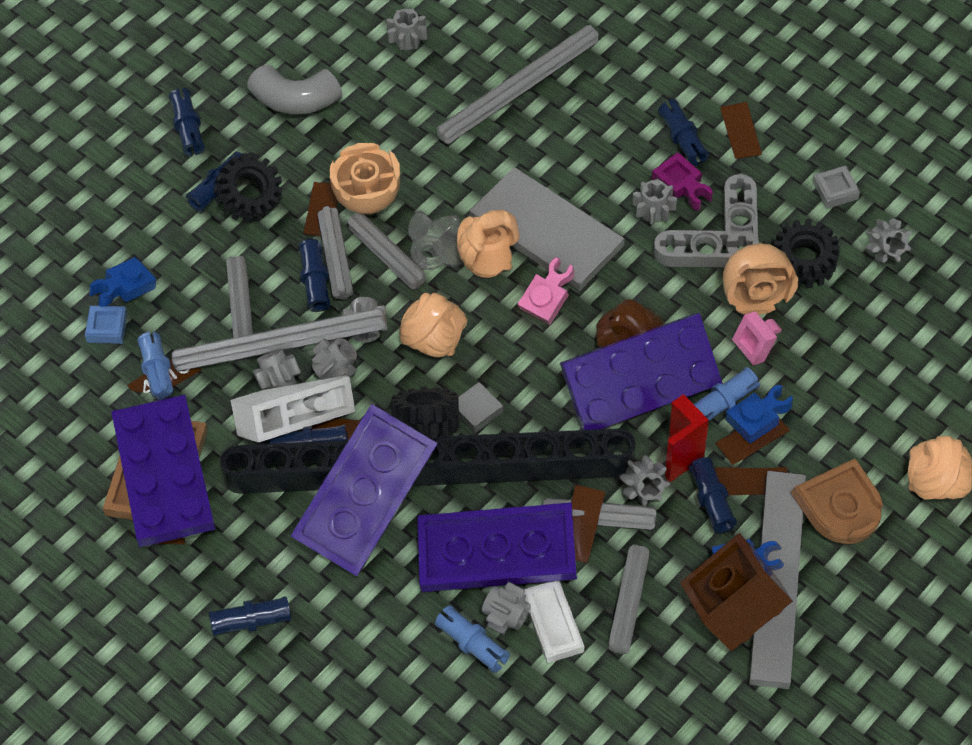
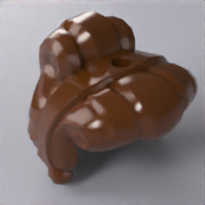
[596,299,664,348]

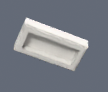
[524,581,584,663]

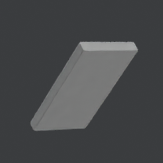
[469,167,625,291]

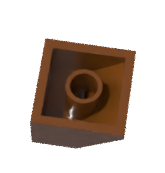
[680,533,793,652]

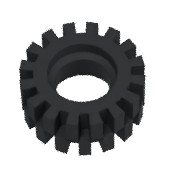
[214,153,282,222]
[774,219,840,288]
[391,387,460,438]

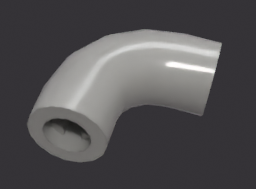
[247,65,343,115]

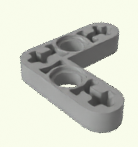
[654,174,758,268]

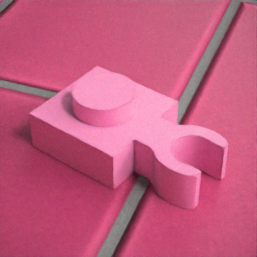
[517,257,575,325]

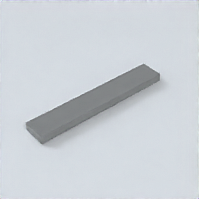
[749,471,806,689]

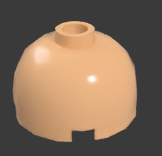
[330,143,400,214]
[723,243,798,315]

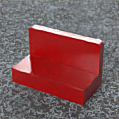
[665,394,709,482]

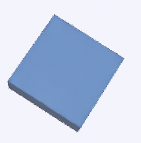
[85,306,128,344]

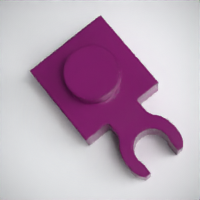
[652,152,713,211]

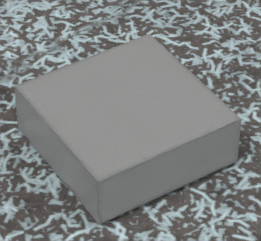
[813,166,860,209]
[458,382,503,433]

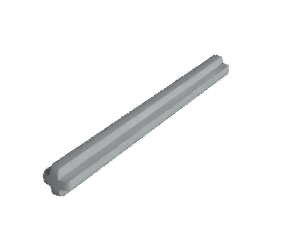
[437,25,599,144]
[172,308,386,371]

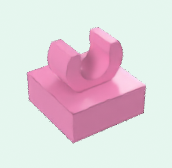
[732,311,782,365]

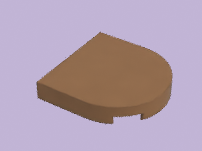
[791,459,883,544]

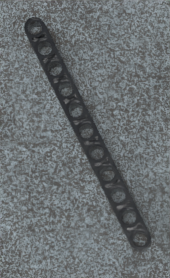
[220,429,636,494]

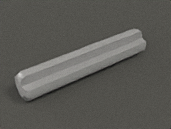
[318,206,354,301]
[347,213,426,290]
[226,255,253,338]
[543,498,656,530]
[609,545,649,654]

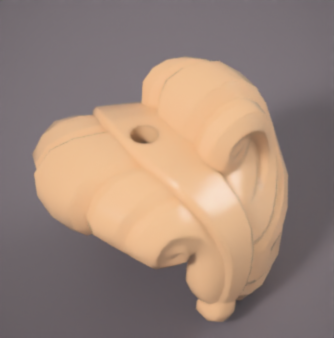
[457,210,520,278]
[399,292,468,357]
[908,436,972,500]

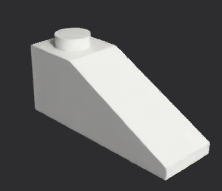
[231,375,355,442]

